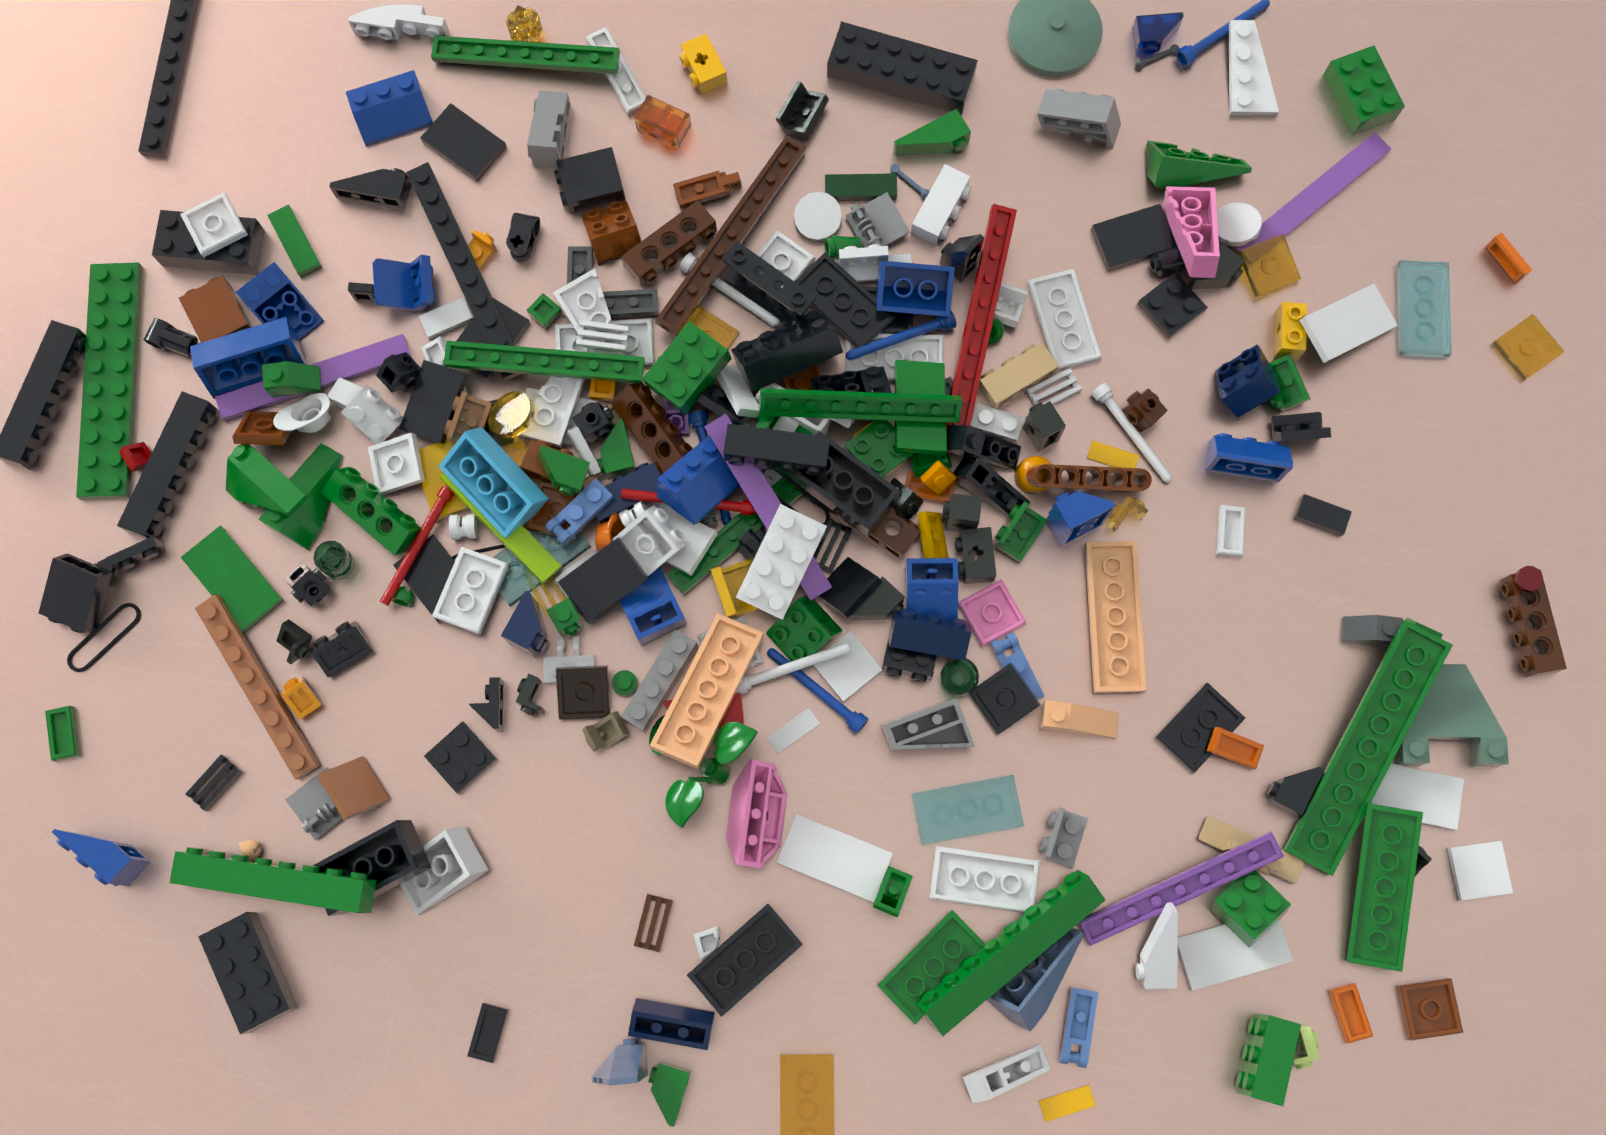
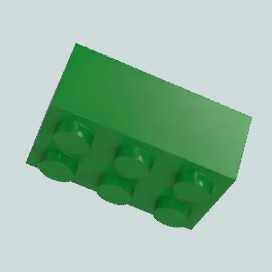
[1323,45,1405,135]
[642,321,732,416]
[1236,1013,1301,1106]

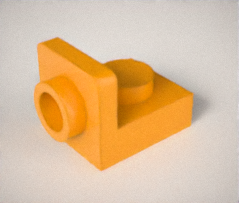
[468,229,497,271]
[281,676,321,720]

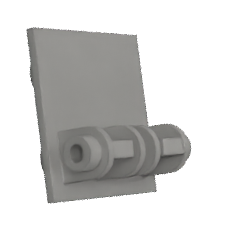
[845,192,910,248]
[285,767,343,840]

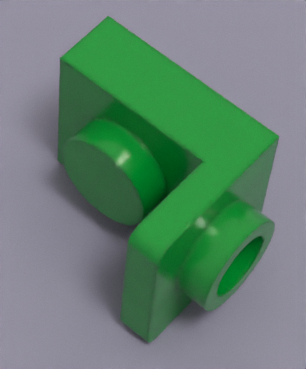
[911,453,952,478]

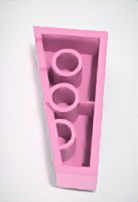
[1163,186,1220,278]

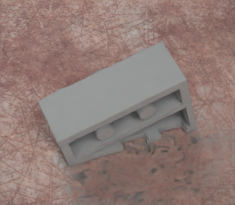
[1037,89,1121,148]
[527,90,571,169]
[881,698,975,750]

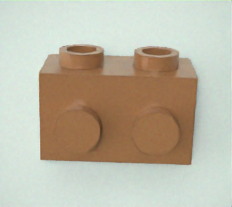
[444,391,492,444]

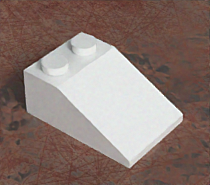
[400,825,488,915]

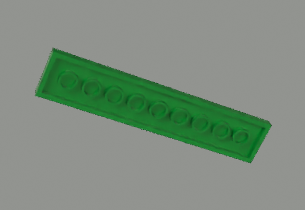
[76,262,142,500]
[1283,620,1453,876]

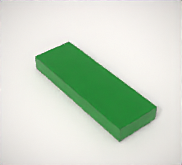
[267,204,322,277]

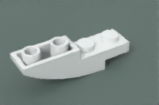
[348,5,449,40]

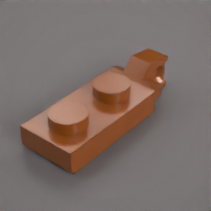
[673,170,742,209]

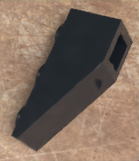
[946,425,1021,470]

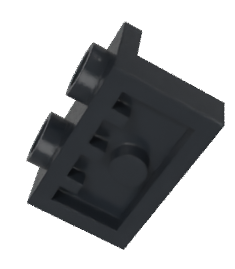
[1271,412,1331,442]
[311,621,372,678]
[882,639,937,683]

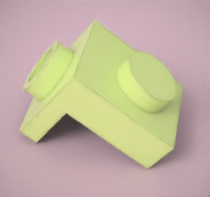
[1292,1026,1320,1069]

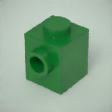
[546,598,584,637]

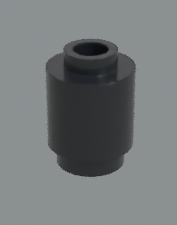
[1150,247,1186,276]

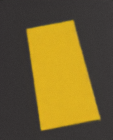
[1087,440,1140,468]
[1039,1085,1096,1122]

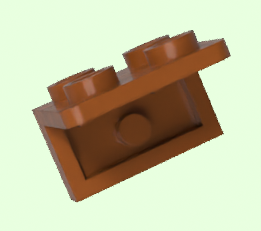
[581,201,641,263]

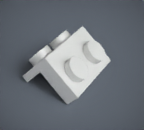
[994,282,1028,328]
[341,385,403,444]

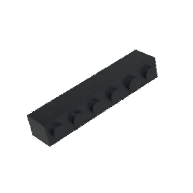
[0,320,87,470]
[117,391,217,539]

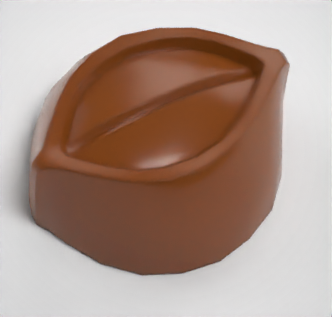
[782,365,821,390]

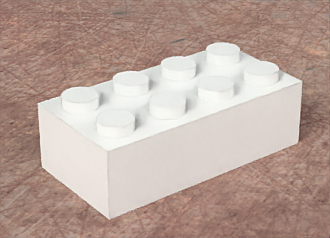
[736,504,827,620]

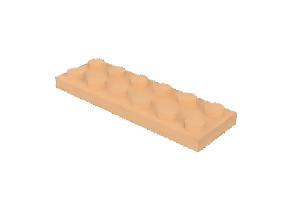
[1085,541,1147,693]
[650,613,764,769]

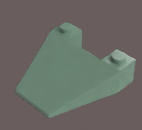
[1393,664,1509,767]

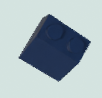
[501,591,548,658]

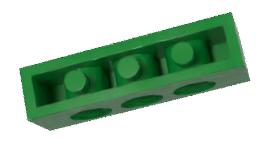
[321,467,421,555]

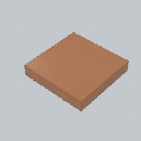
[318,756,389,821]

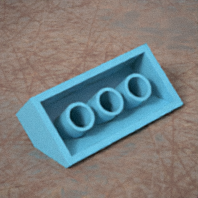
[438,427,549,538]

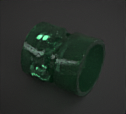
[313,541,355,580]

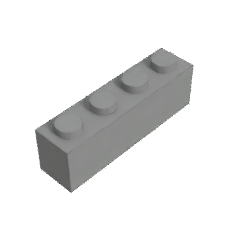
[621,629,699,734]

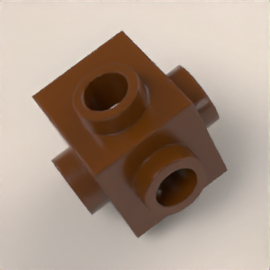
[1122,388,1168,432]

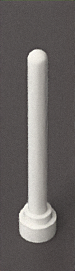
[679,252,780,328]
[1091,382,1172,483]
[736,643,851,695]

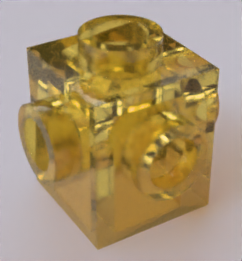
[506,5,543,42]

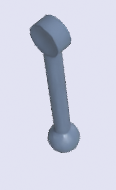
[890,164,930,198]

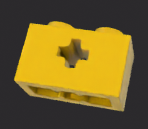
[679,33,727,95]
[1273,302,1307,360]

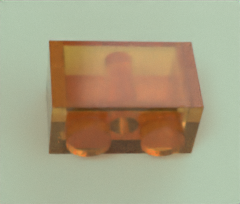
[634,94,691,148]

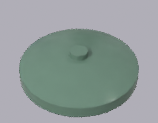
[1008,0,1103,76]

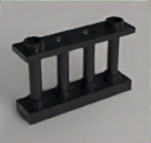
[722,241,816,324]

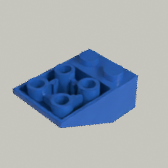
[236,262,323,340]
[905,558,958,620]
[620,567,687,645]
[52,829,150,886]

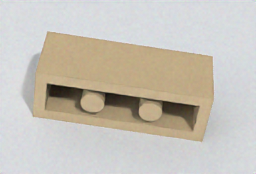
[978,343,1059,409]

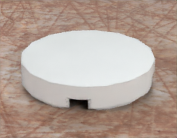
[794,191,842,241]
[1217,202,1262,247]

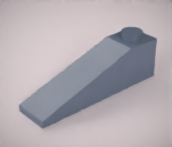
[987,928,1084,1032]
[592,1038,648,1086]

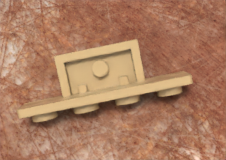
[1198,816,1305,884]

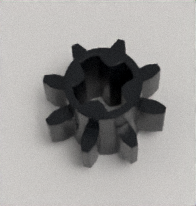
[738,528,766,559]

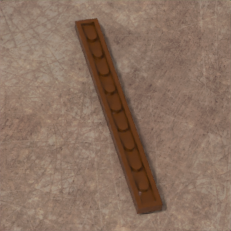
[655,136,806,336]

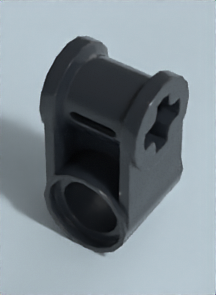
[506,212,540,262]

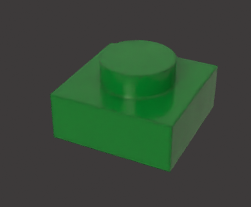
[527,293,562,329]

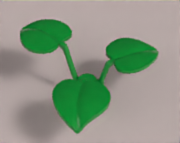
[649,715,758,828]

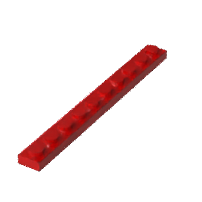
[946,204,1017,432]

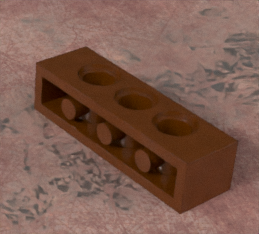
[621,200,717,287]
[611,383,693,474]
[820,501,921,561]
[1501,569,1567,678]

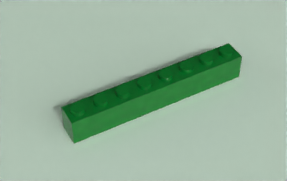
[169,847,377,913]
[916,870,1105,1036]

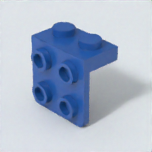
[372,255,435,312]

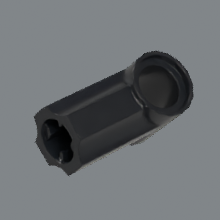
[143,318,198,357]

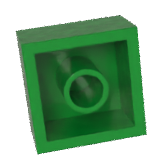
[1210,870,1291,948]

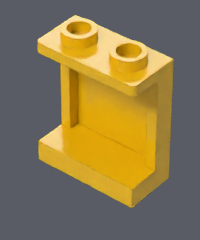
[710,558,760,619]

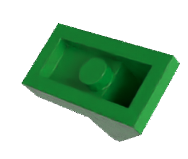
[873,866,913,918]

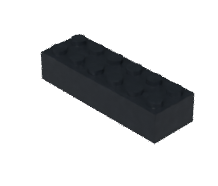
[827,21,978,115]

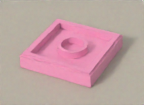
[958,579,1027,648]

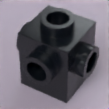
[376,352,421,393]
[572,402,615,443]
[284,561,330,606]

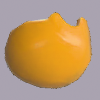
[1014,456,1052,493]

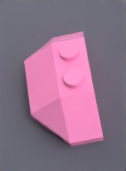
[726,759,787,868]

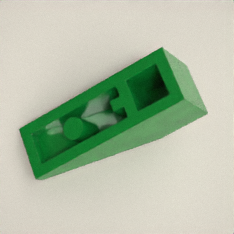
[893,109,971,156]

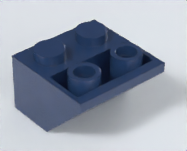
[1215,344,1281,418]

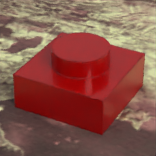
[119,442,152,472]

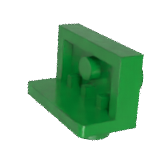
[1269,354,1311,412]
[995,501,1047,563]

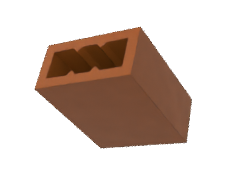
[179,276,252,343]

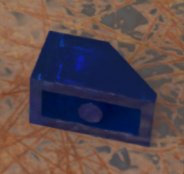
[1132,12,1184,55]

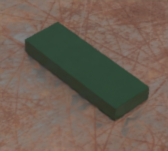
[825,173,897,200]

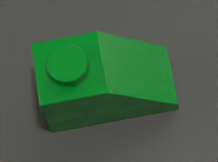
[262,361,322,397]
[597,420,636,480]
[537,445,590,496]
[648,1062,691,1127]

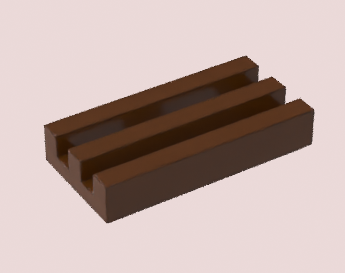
[634,894,673,952]

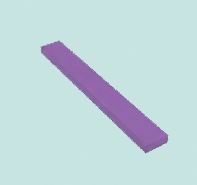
[1233,132,1391,266]
[215,334,412,422]
[704,414,832,601]
[1079,831,1284,946]

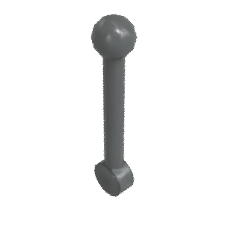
[1135,44,1180,69]

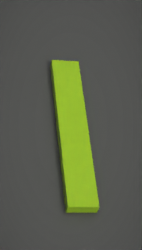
[440,472,562,585]

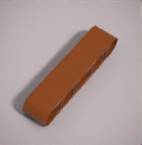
[1026,464,1152,492]

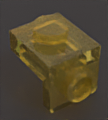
[1107,496,1148,531]

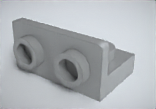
[1040,807,1088,869]

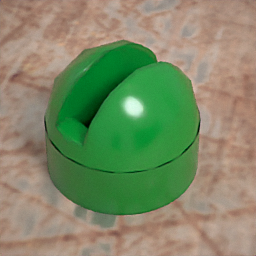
[392,586,413,607]

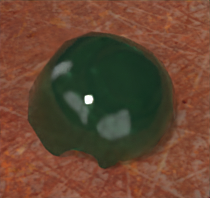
[940,658,979,696]

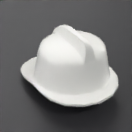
[273,393,331,433]

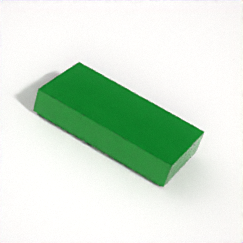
[45,705,80,762]

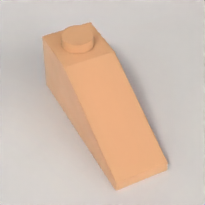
[1039,700,1119,739]

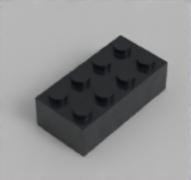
[152,210,265,275]
[731,310,843,392]
[788,430,900,537]
[313,820,431,916]
[687,904,803,1017]
[198,912,299,1034]

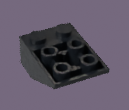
[811,366,892,421]

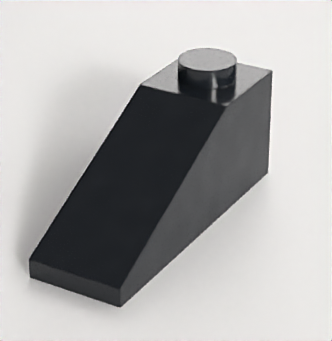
[329,168,412,209]
[940,234,984,282]
[953,456,1030,519]

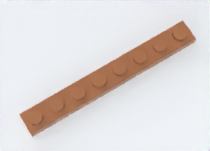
[195,594,320,780]

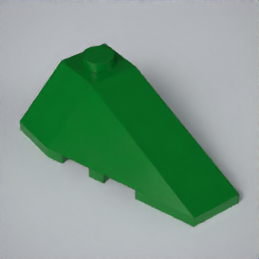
[1146,140,1252,189]
[258,443,343,551]
[225,444,309,516]

